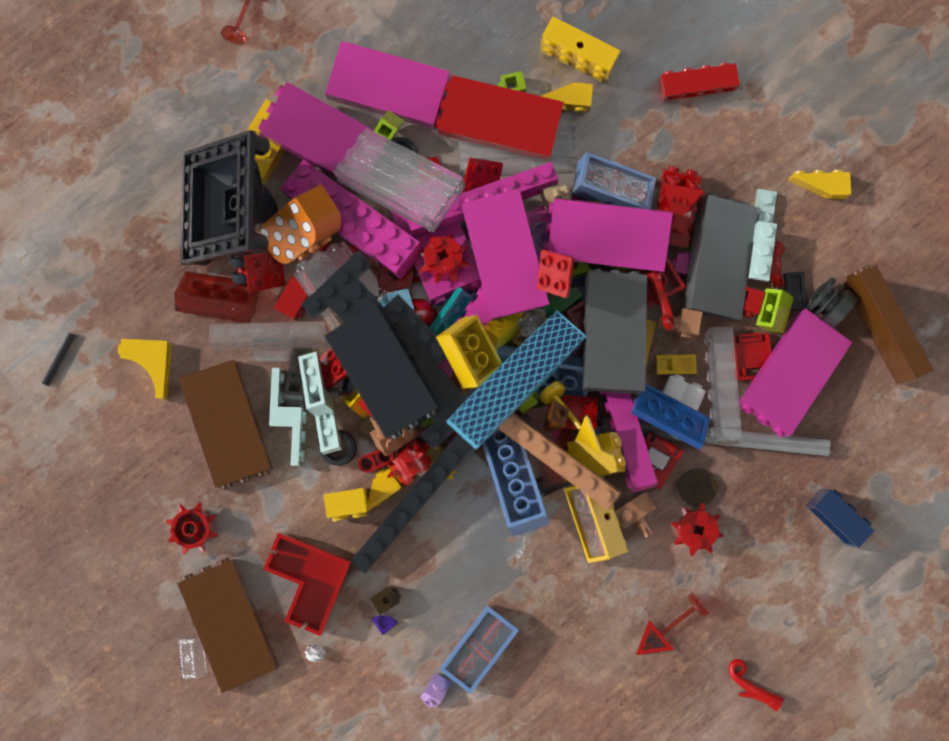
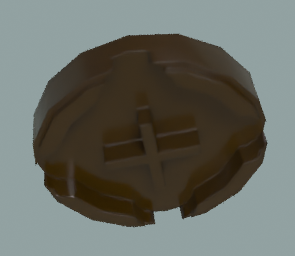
[678,468,717,507]

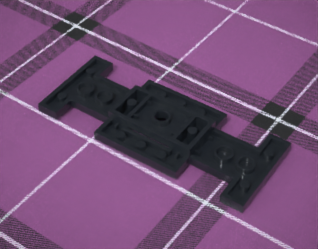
[301,251,482,450]

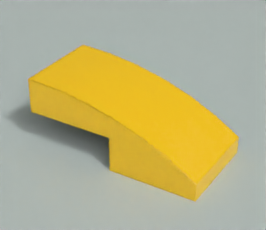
[656,354,697,375]

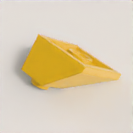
[368,468,404,510]

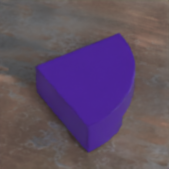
[371,615,398,635]

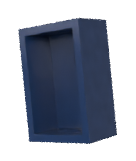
[805,489,875,548]

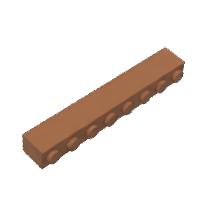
[498,413,622,510]

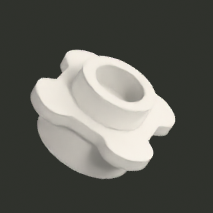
[305,645,326,662]

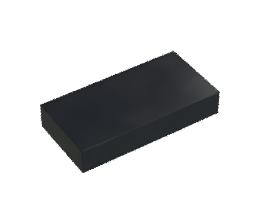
[784,271,807,311]

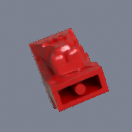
[655,166,704,248]

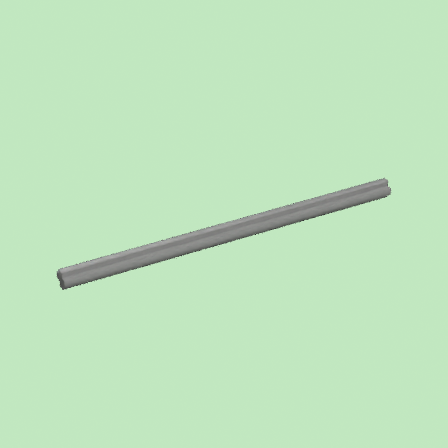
[521,409,831,456]

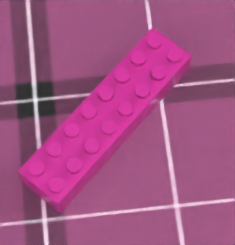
[280,159,424,279]

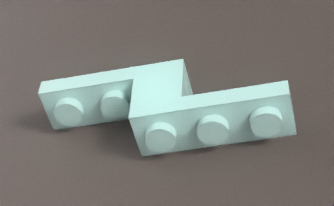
[748,189,777,282]
[298,352,342,454]
[269,368,307,466]

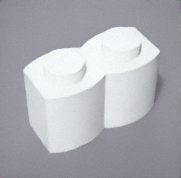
[662,374,706,411]

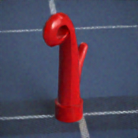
[647,271,675,331]
[728,659,784,712]

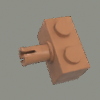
[614,491,656,538]

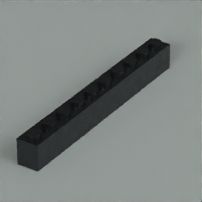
[350,433,473,573]

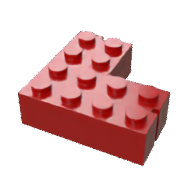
[263,532,352,636]

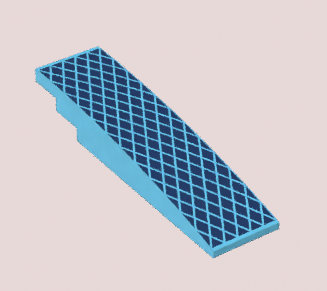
[447,311,586,449]

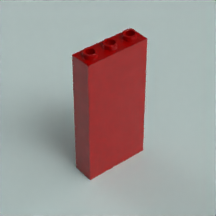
[436,75,564,161]

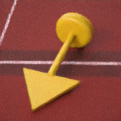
[540,381,602,453]

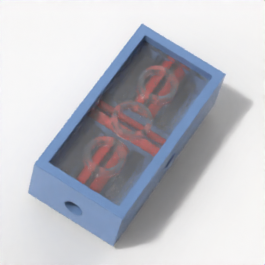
[572,152,656,209]
[439,604,519,694]

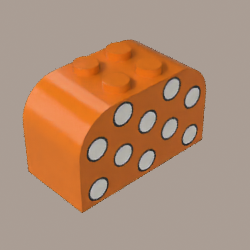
[257,184,341,264]

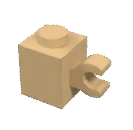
[540,183,572,213]

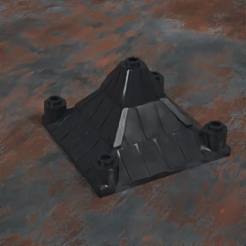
[180,130,278,266]

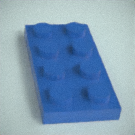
[631,383,710,450]

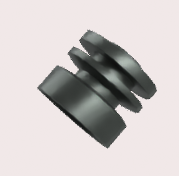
[806,277,859,328]

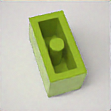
[756,288,793,334]

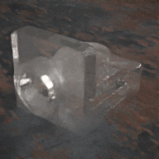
[517,308,547,338]

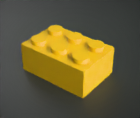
[436,315,503,389]
[323,488,372,521]

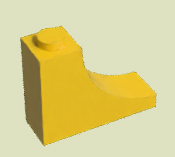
[118,339,172,400]

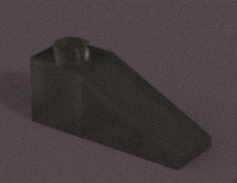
[284,346,312,408]

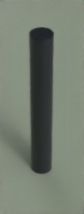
[42,332,76,386]

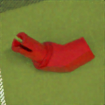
[770,240,786,288]

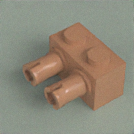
[656,308,702,342]
[370,416,419,456]

